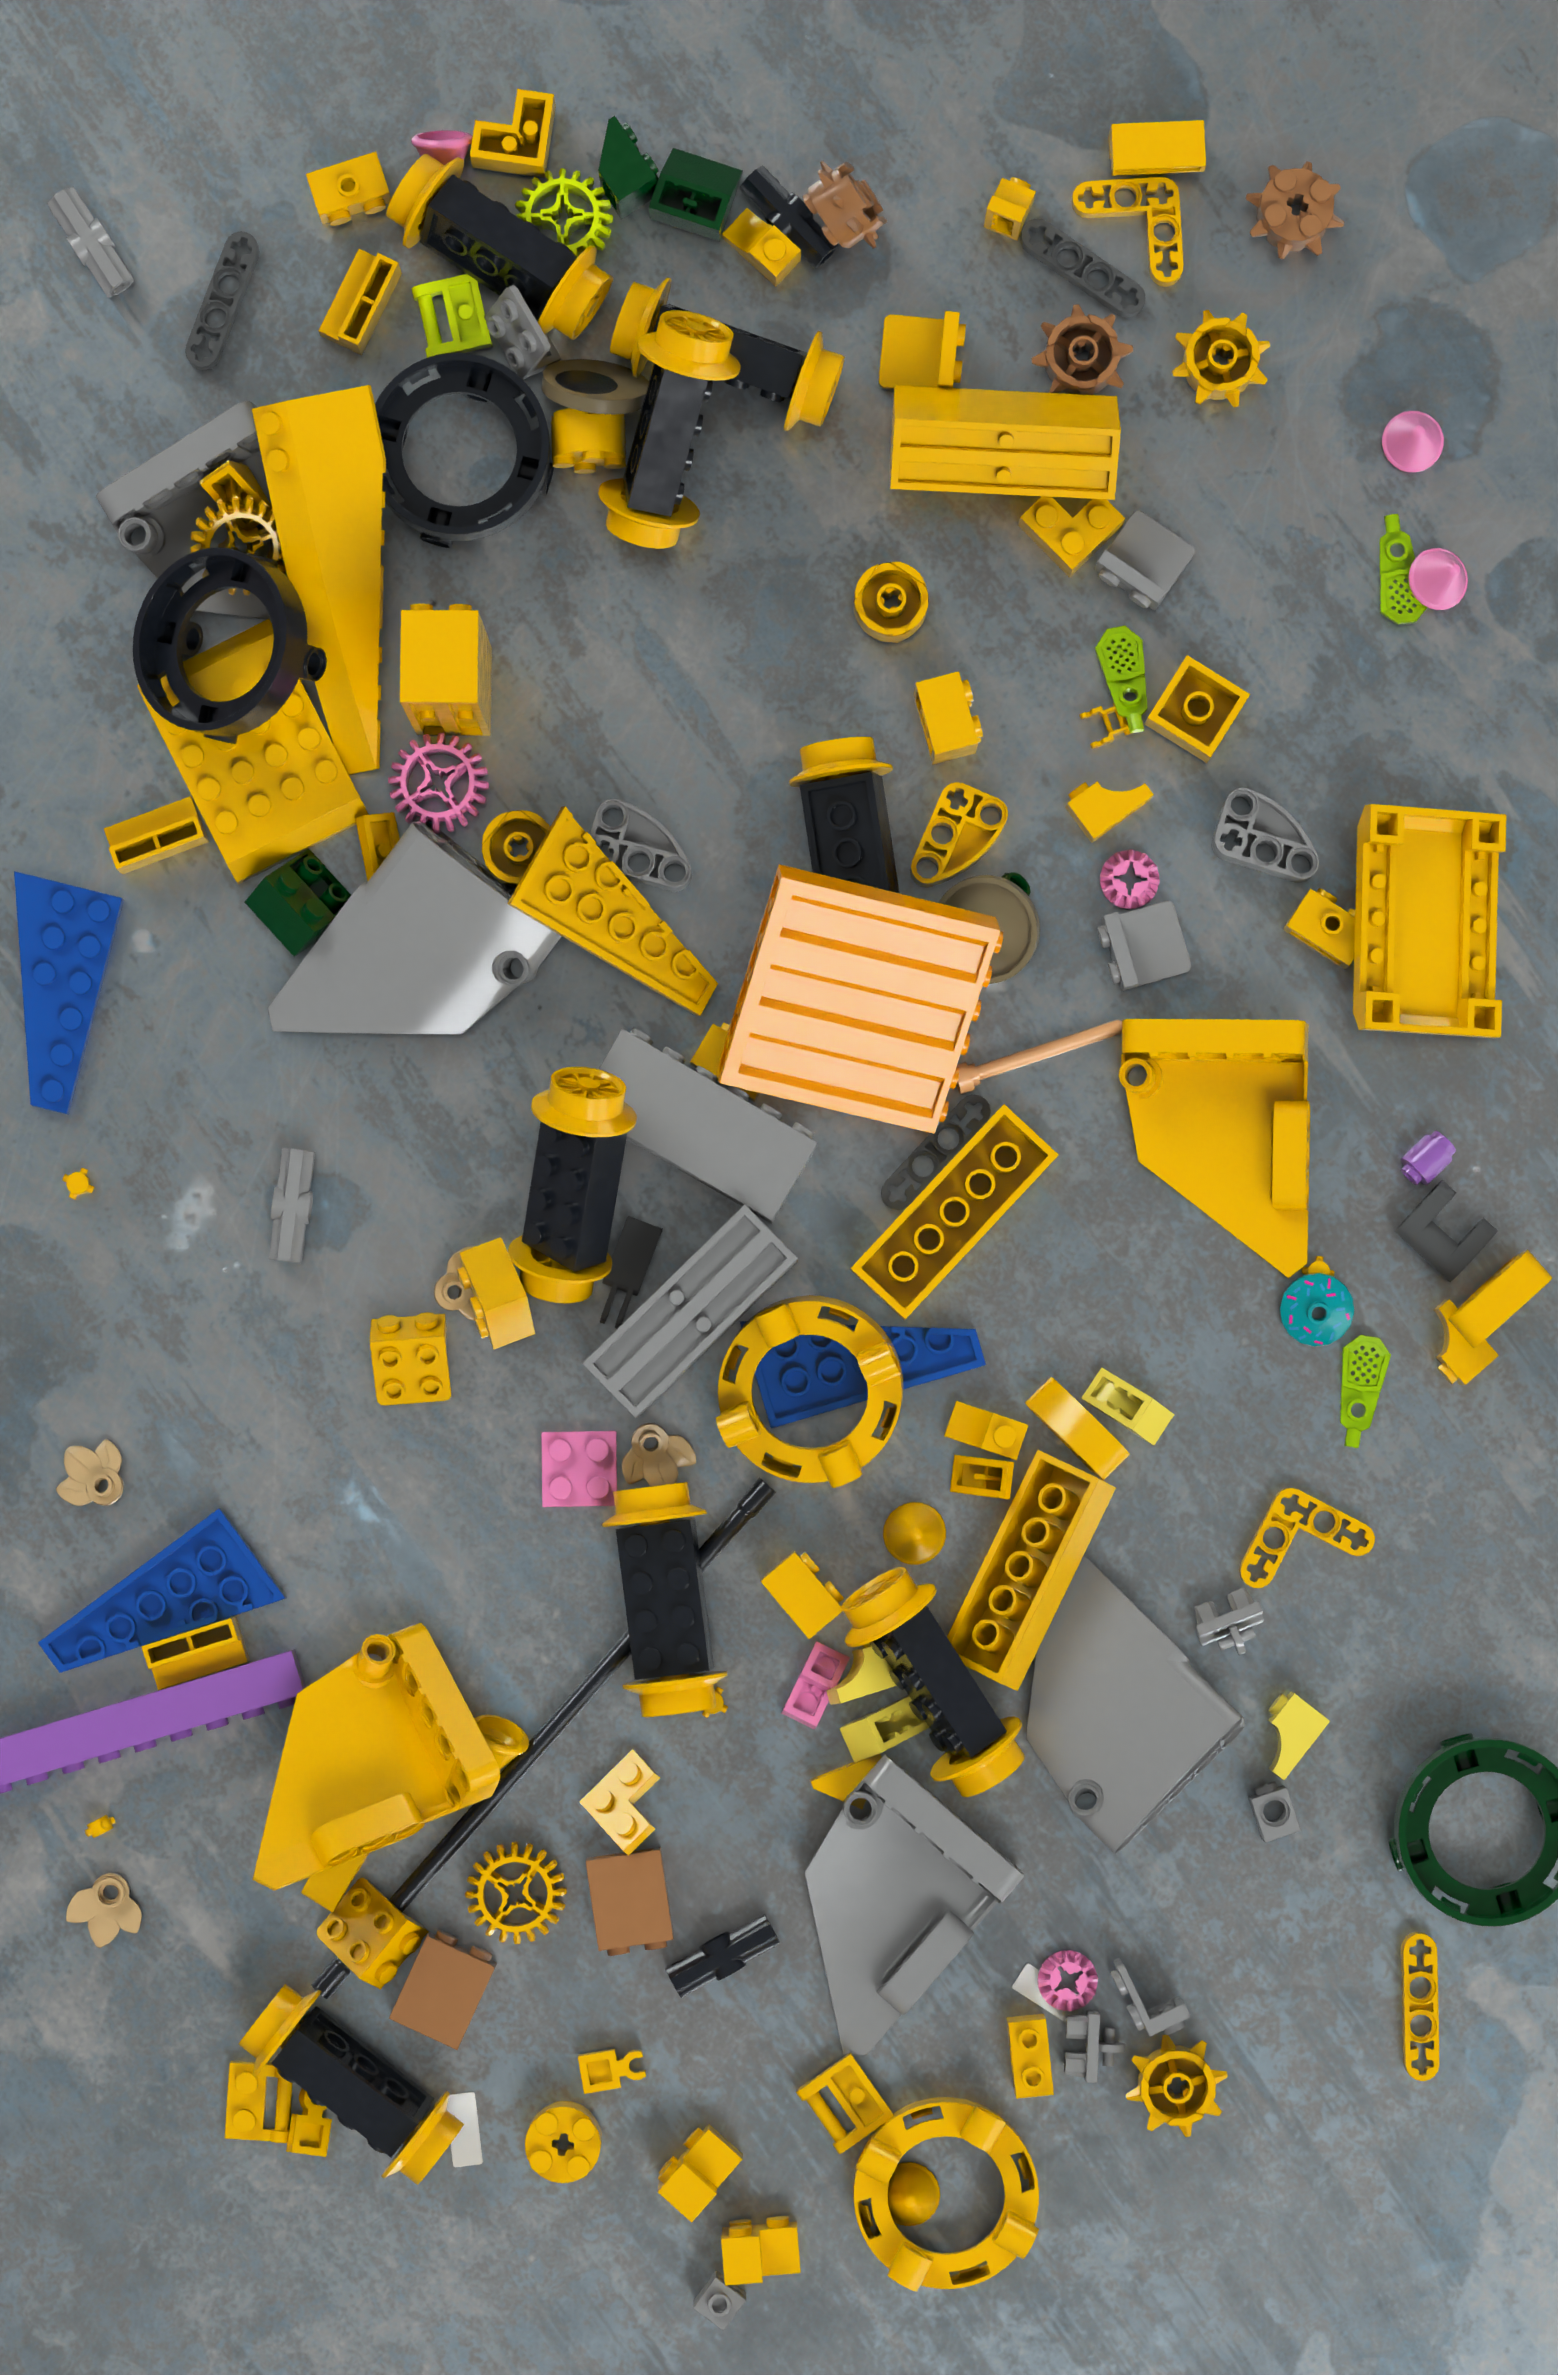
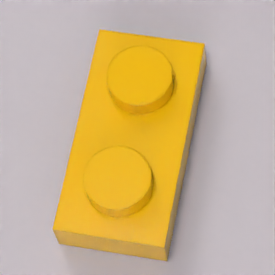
[355,812,400,881]

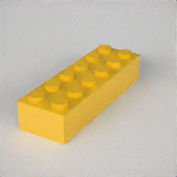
[850,1104,1059,1320]
[947,1450,1116,1691]

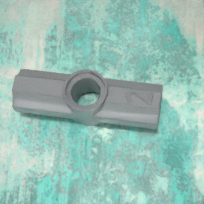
[47,187,134,298]
[269,1148,315,1263]

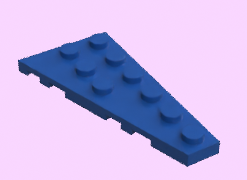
[14,871,124,1115]
[739,1321,986,1429]
[38,1508,287,1673]

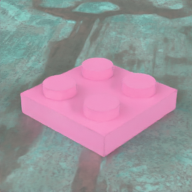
[541,1431,617,1507]

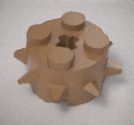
[802,161,887,249]
[1246,161,1345,259]
[1031,304,1133,395]

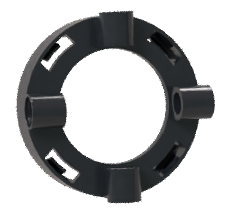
[375,353,554,548]
[133,547,327,744]

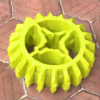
[515,168,613,259]

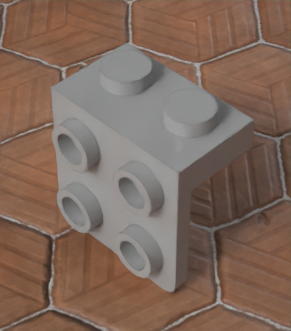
[484,285,562,379]
[1094,511,1195,611]
[1097,901,1191,992]
[1110,1958,1191,2037]

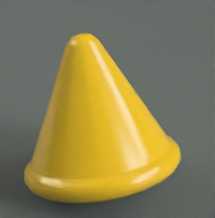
[883,1502,946,1565]
[474,1715,529,1770]
[888,2162,940,2226]

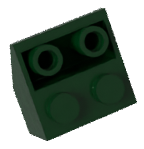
[598,116,659,220]
[649,148,743,242]
[244,848,351,957]

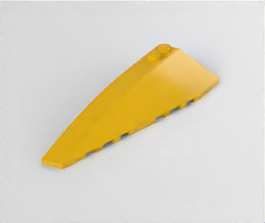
[252,385,386,775]

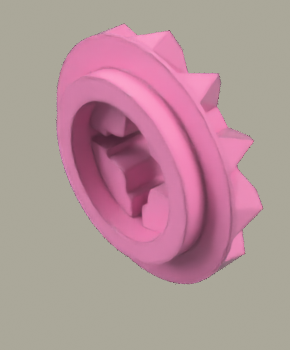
[1100,849,1160,909]
[1038,1950,1098,2011]

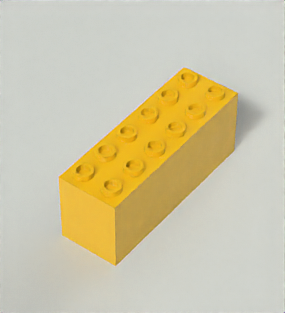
[890,385,1121,500]
[400,604,492,736]

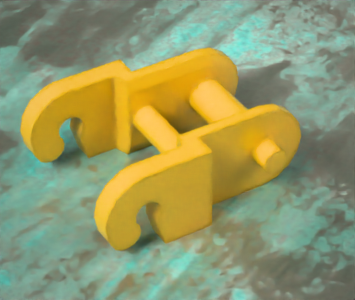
[1079,703,1130,749]

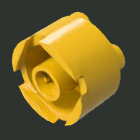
[551,408,626,474]
[854,562,929,643]
[482,810,550,888]
[525,2101,602,2183]

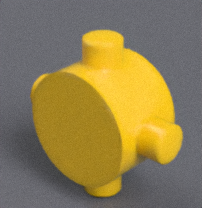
[62,1168,94,1199]
[1302,1256,1335,1276]
[702,1687,728,1718]
[85,1815,115,1838]

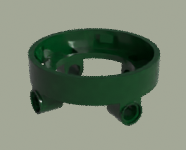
[1388,1733,1558,1927]

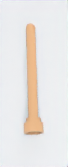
[956,1020,1122,1095]

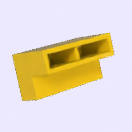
[1108,120,1206,176]
[318,249,402,355]
[104,796,209,875]
[141,1616,250,1690]

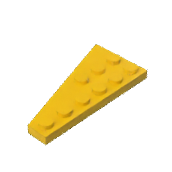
[508,806,718,1016]

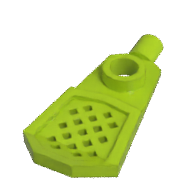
[1380,514,1427,625]
[1095,626,1148,734]
[1340,1335,1391,1448]

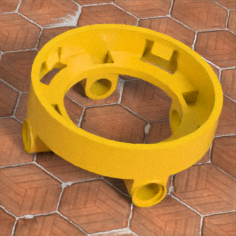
[716,1295,903,1488]
[853,2097,1039,2292]

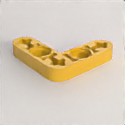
[1071,177,1184,287]
[1239,1488,1375,1588]

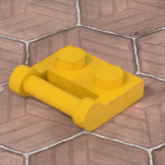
[796,2052,894,2154]
[225,2061,293,2143]

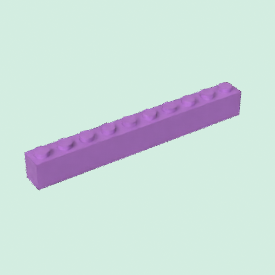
[0,1649,306,1794]

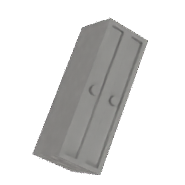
[599,1027,817,1224]
[582,1205,798,1418]

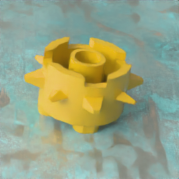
[1172,310,1270,408]
[1125,2035,1228,2137]

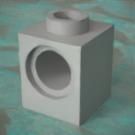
[1248,1781,1301,1843]
[693,2270,746,2331]

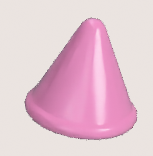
[411,130,473,165]
[1382,411,1444,472]
[1408,548,1468,610]

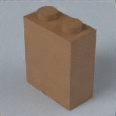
[586,1847,674,1956]
[389,1930,497,2050]

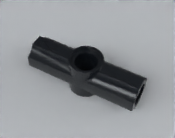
[740,165,839,269]
[666,1914,780,1998]

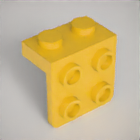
[878,311,966,390]
[370,1312,451,1405]
[316,1878,429,1990]

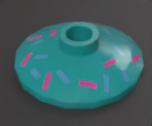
[1280,1273,1354,1347]

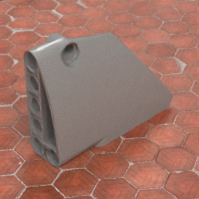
[96,401,288,620]
[267,821,562,1034]
[1026,1555,1245,1854]
[805,1754,1025,2055]

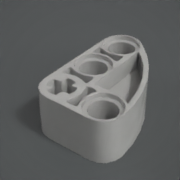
[1211,788,1319,883]
[590,799,692,892]

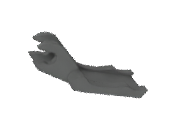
[600,1216,663,1329]

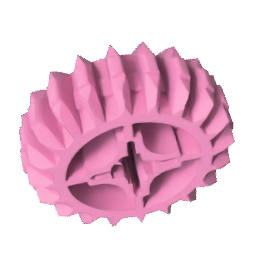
[388,733,489,834]

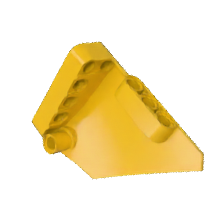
[1119,1019,1310,1278]
[252,1623,500,1891]

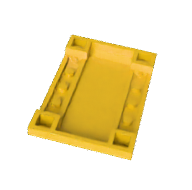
[137,619,369,884]
[1353,804,1506,1038]

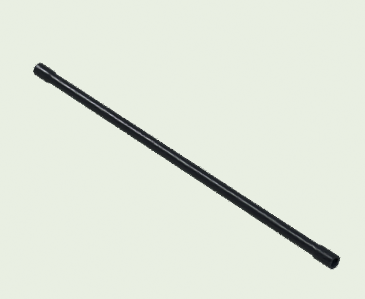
[311,1478,776,2000]

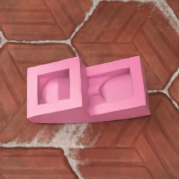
[781,1641,850,1730]

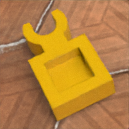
[578,2048,646,2094]
[286,2088,332,2157]

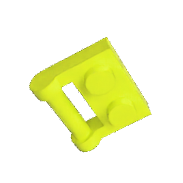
[411,274,492,358]

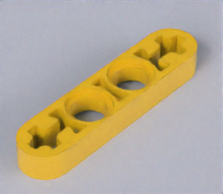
[1401,1932,1439,2081]

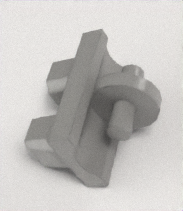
[1195,1588,1264,1655]
[1064,2010,1125,2083]

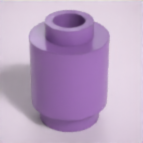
[1401,1130,1456,1186]

